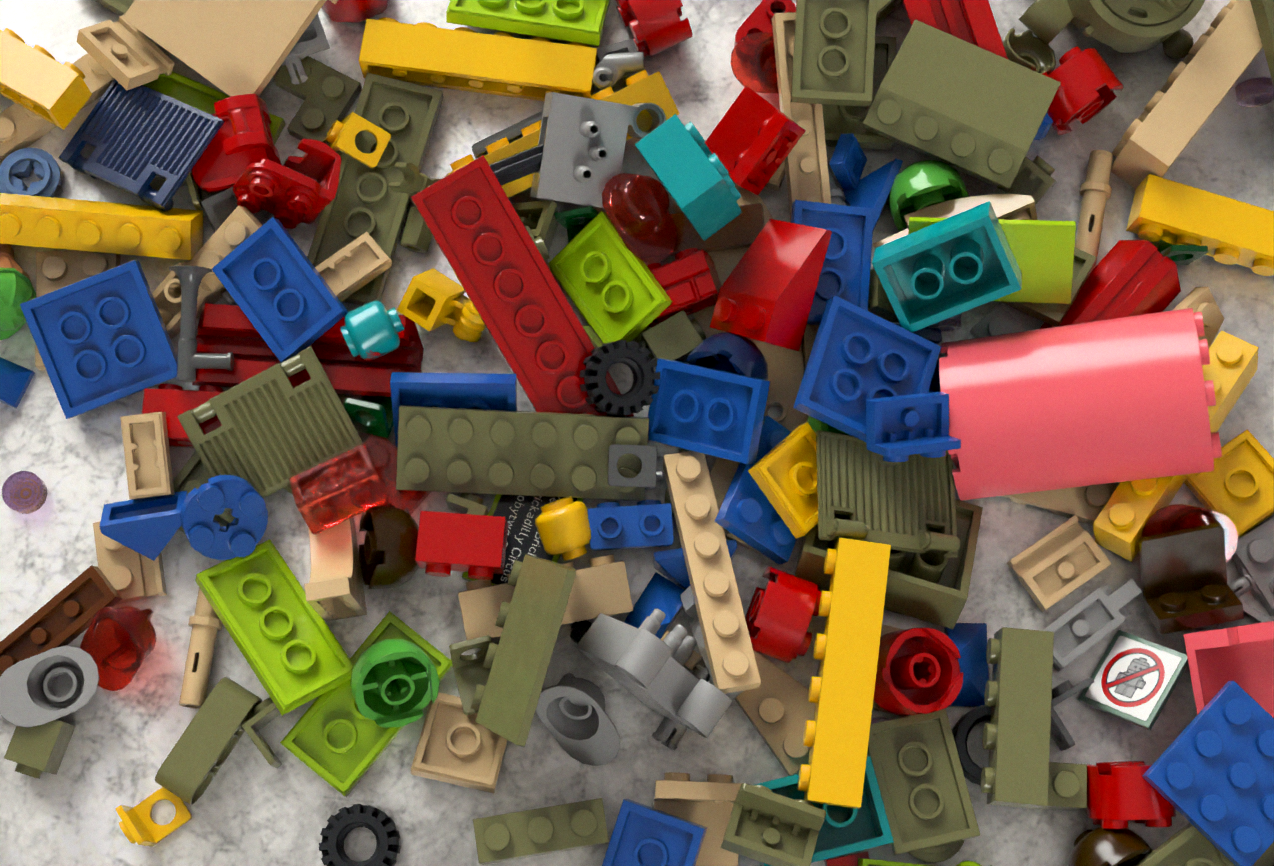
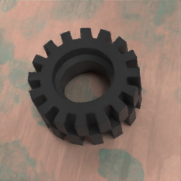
[579,340,660,416]
[319,804,401,866]

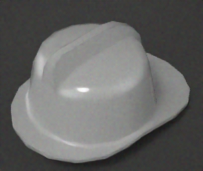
[0,645,99,728]
[536,673,620,766]

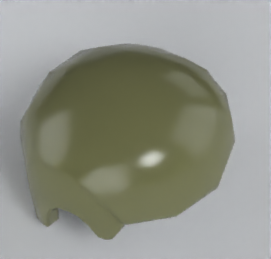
[1002,28,1056,74]

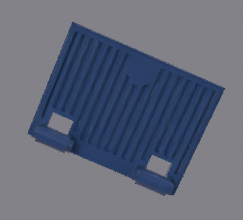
[58,79,224,211]

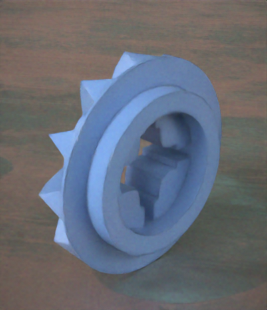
[0,148,62,197]

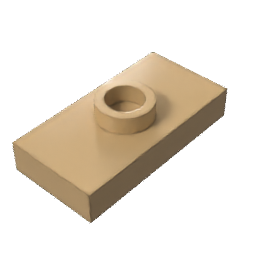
[315,232,392,302]
[120,411,175,500]

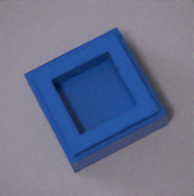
[829,133,867,189]

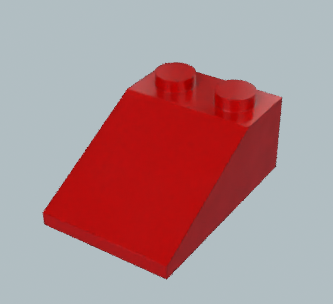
[710,219,832,352]

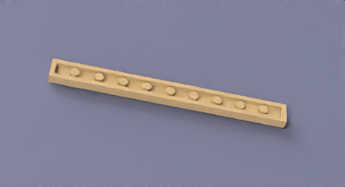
[772,12,831,372]

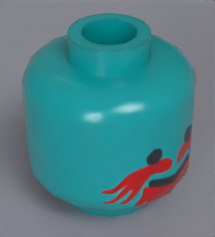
[340,300,405,361]

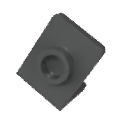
[608,444,663,490]
[1050,677,1094,751]

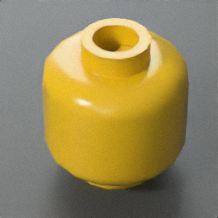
[535,496,591,561]

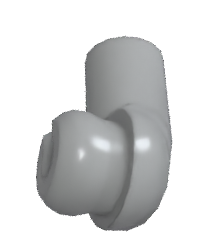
[593,52,645,90]

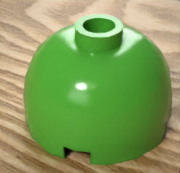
[888,160,970,231]
[350,639,440,728]

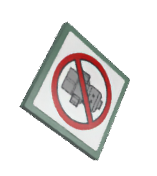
[1078,629,1188,731]

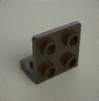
[1138,523,1244,635]

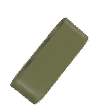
[155,677,262,805]

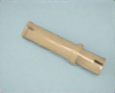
[1075,150,1113,266]
[179,588,223,709]

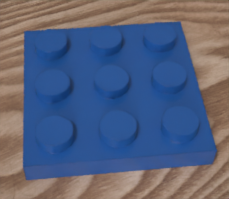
[20,260,178,419]
[793,295,941,442]
[1142,681,1274,866]

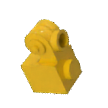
[397,268,486,342]

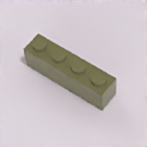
[981,627,1054,809]

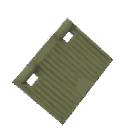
[177,346,364,515]
[816,430,960,558]

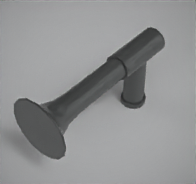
[169,266,234,382]

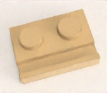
[76,15,174,90]
[1006,515,1112,612]
[93,522,167,604]

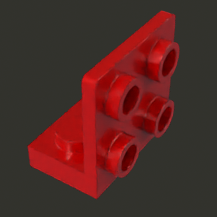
[705,87,806,195]

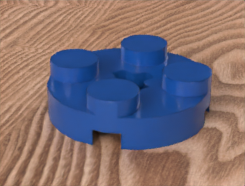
[180,475,268,560]

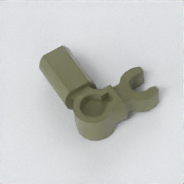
[389,162,441,253]

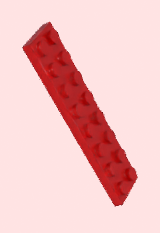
[410,155,649,442]

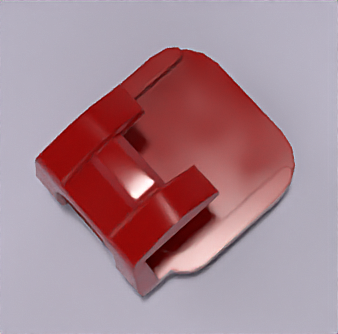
[192,94,282,192]
[233,139,341,229]

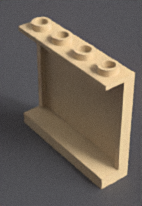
[123,0,338,104]

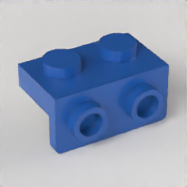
[866,391,961,462]
[588,500,674,551]

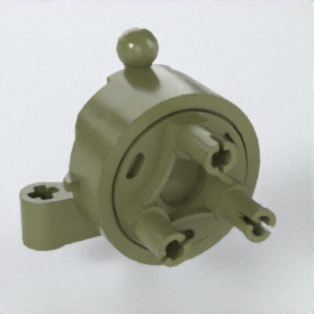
[1019,0,1205,59]

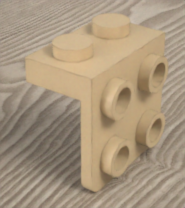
[654,772,742,866]

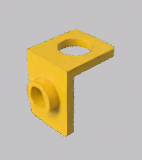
[325,112,391,168]
[115,787,192,847]

